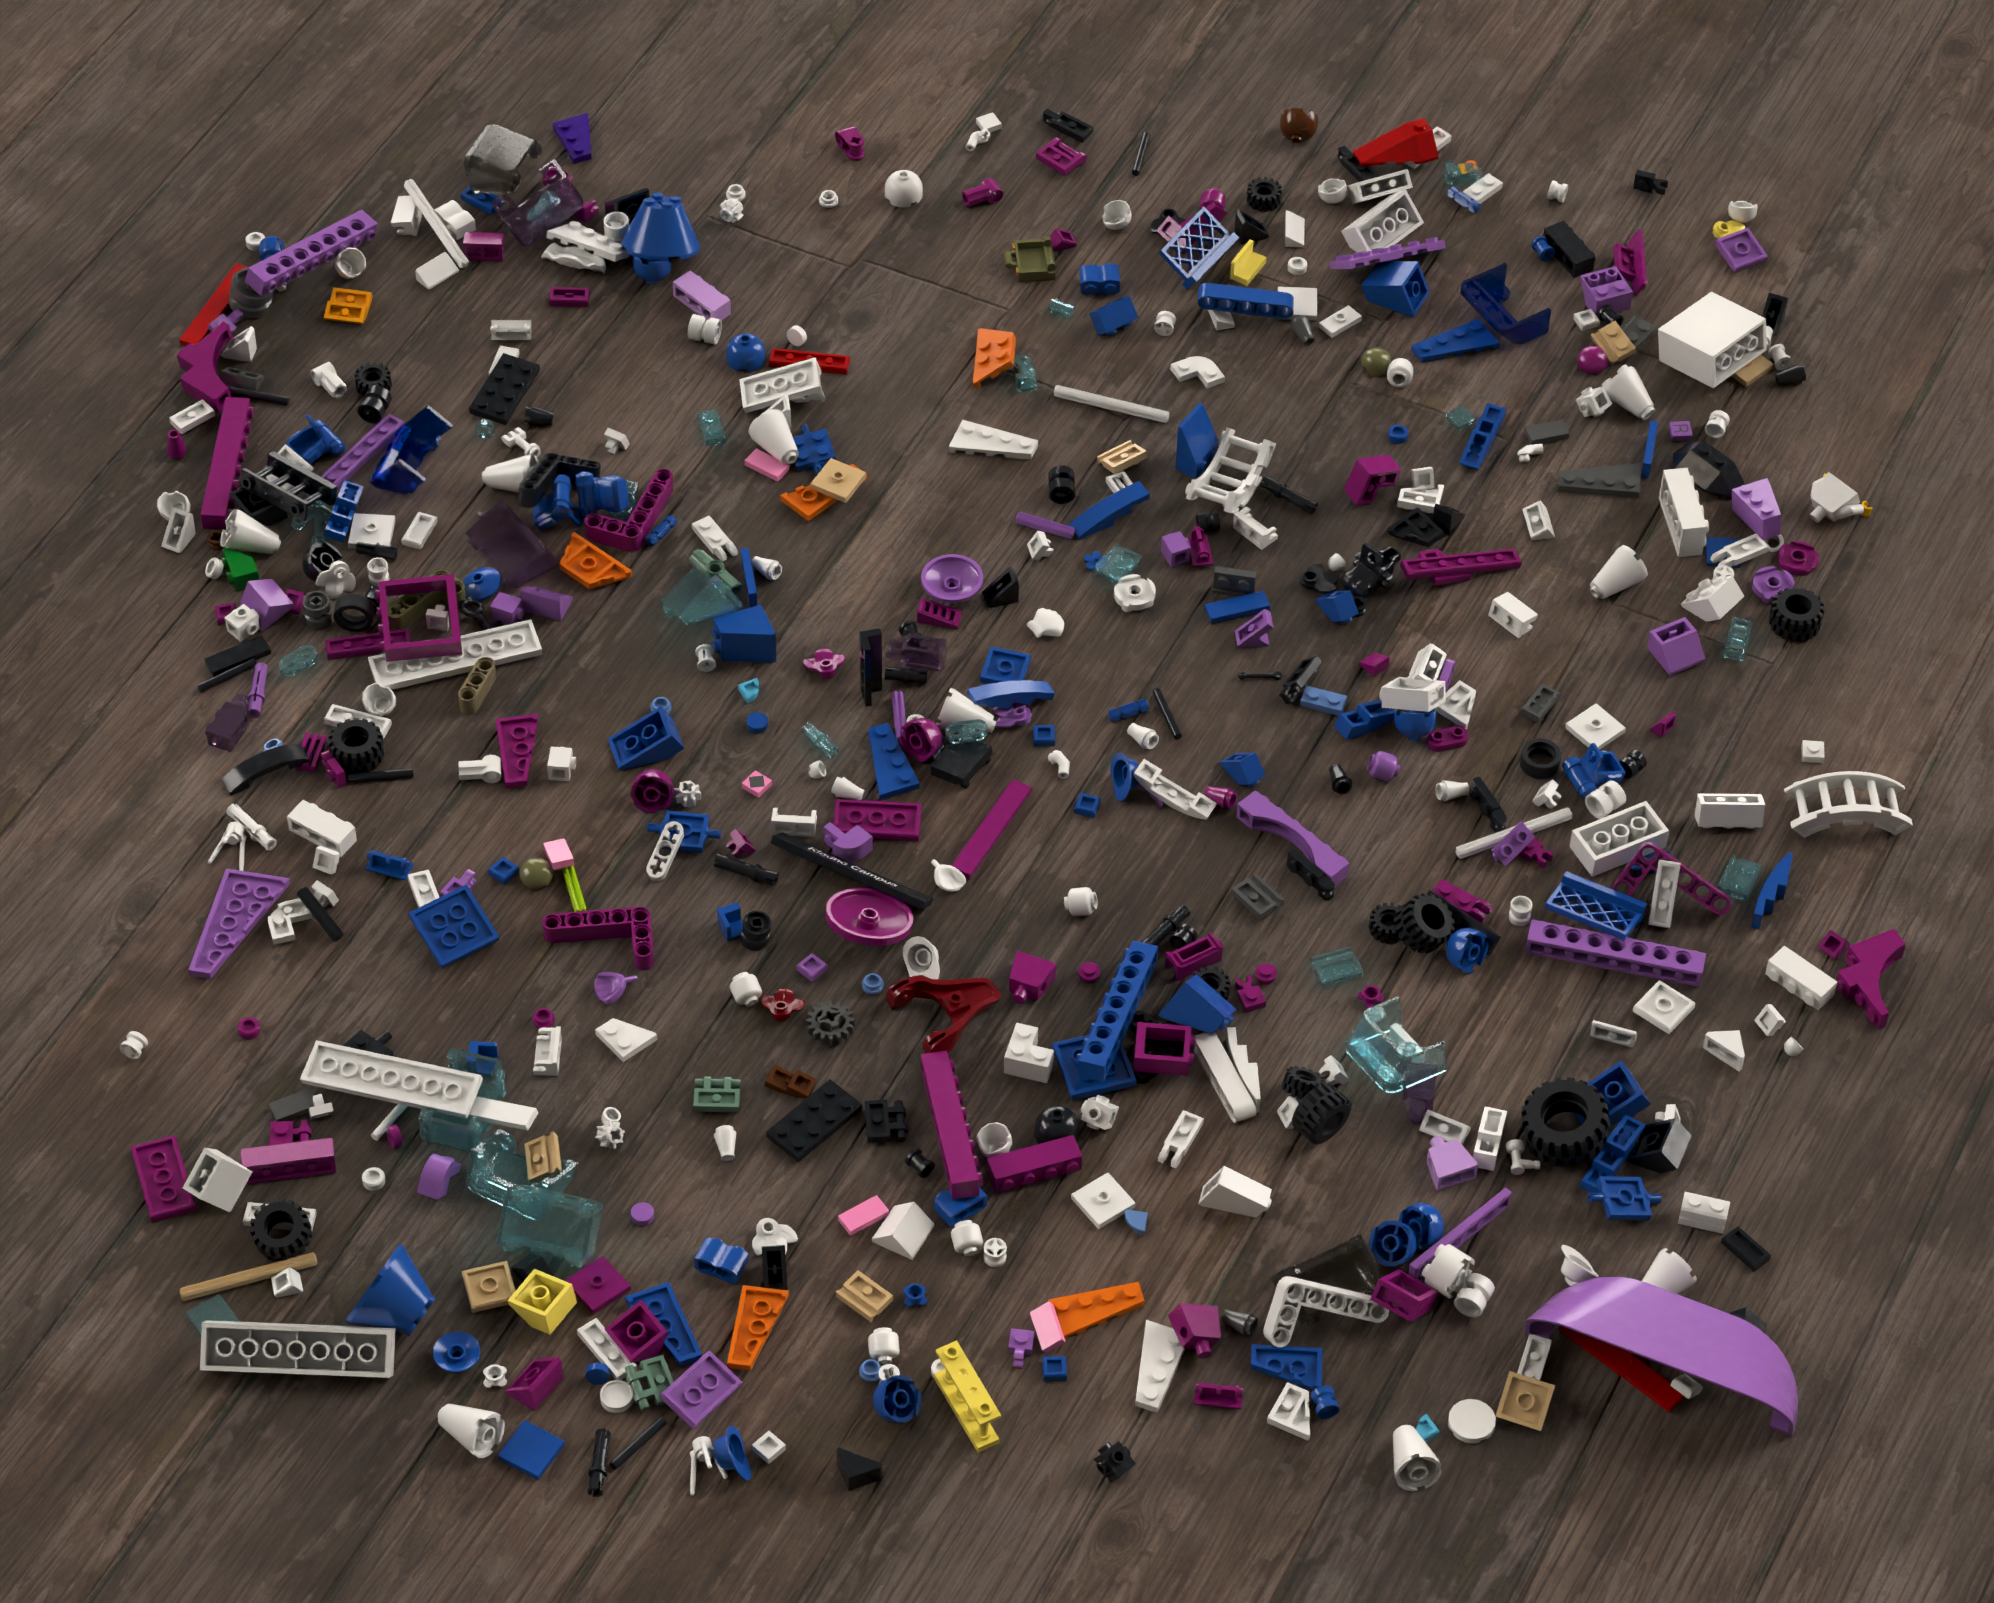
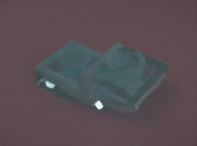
[610,480,639,519]

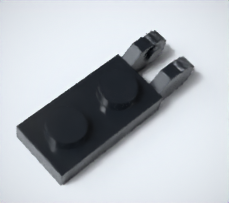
[1469,777,1507,832]
[1286,849,1335,900]

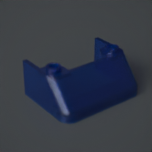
[369,405,453,495]

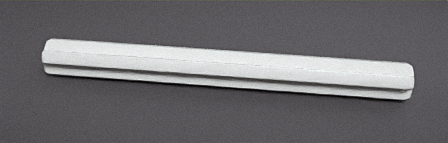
[404,179,469,269]
[1054,385,1169,423]
[1456,808,1572,859]

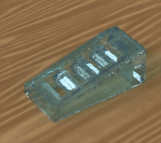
[1723,617,1753,661]

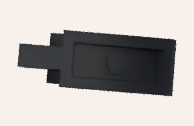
[1042,109,1094,143]
[1337,145,1380,182]
[1279,656,1322,704]

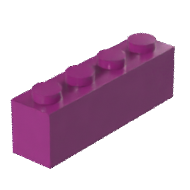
[987,1135,1082,1193]

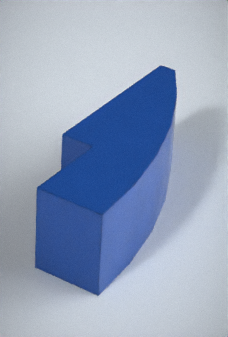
[1334,700,1401,740]

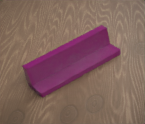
[241,1138,337,1184]

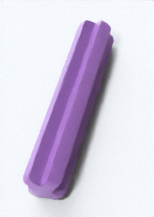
[1016,512,1075,539]
[892,691,906,744]

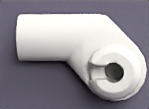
[965,129,990,152]
[1518,444,1543,462]
[1048,750,1070,779]

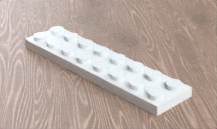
[368,619,543,690]
[300,1040,483,1119]

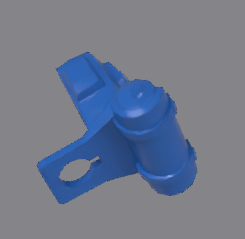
[285,414,346,464]
[576,472,629,517]
[533,475,582,531]
[1562,743,1625,800]

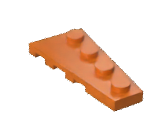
[780,464,867,521]
[1048,1282,1145,1340]
[727,1285,789,1371]

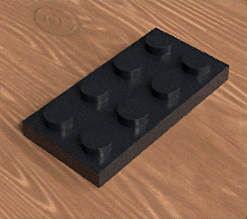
[469,353,540,425]
[766,1079,862,1163]

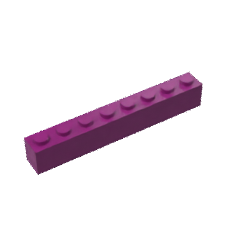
[201,397,254,530]
[920,1051,983,1200]

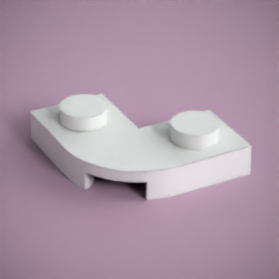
[1170,356,1225,388]
[268,898,312,945]

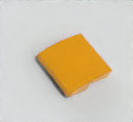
[324,287,373,324]

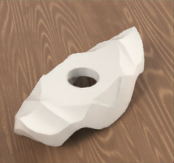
[541,243,606,274]

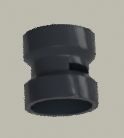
[1196,511,1220,533]
[1619,750,1647,779]

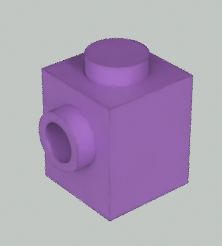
[1161,531,1191,567]
[490,592,524,625]

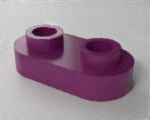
[1426,726,1468,752]

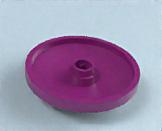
[825,888,913,946]

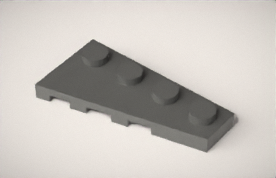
[1558,463,1640,498]

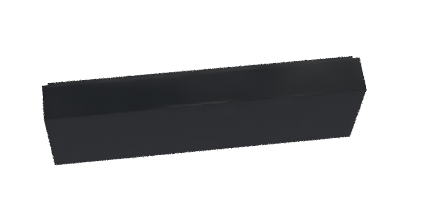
[204,635,271,677]

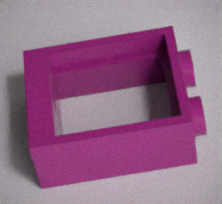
[1134,1022,1195,1076]
[1370,1269,1439,1322]

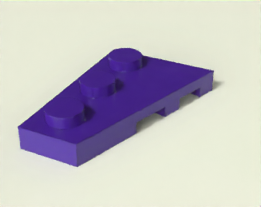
[553,113,592,164]

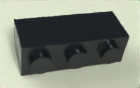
[1543,221,1596,278]

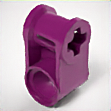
[835,126,865,161]

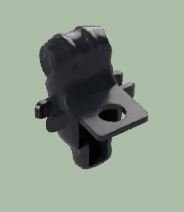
[1341,543,1401,599]

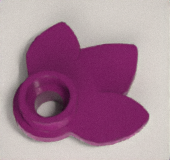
[803,648,845,678]

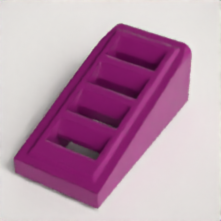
[917,598,962,629]

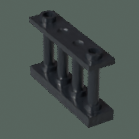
[240,451,337,521]

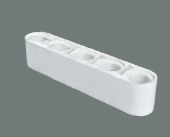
[1193,1032,1256,1123]

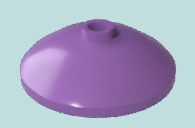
[921,554,983,603]

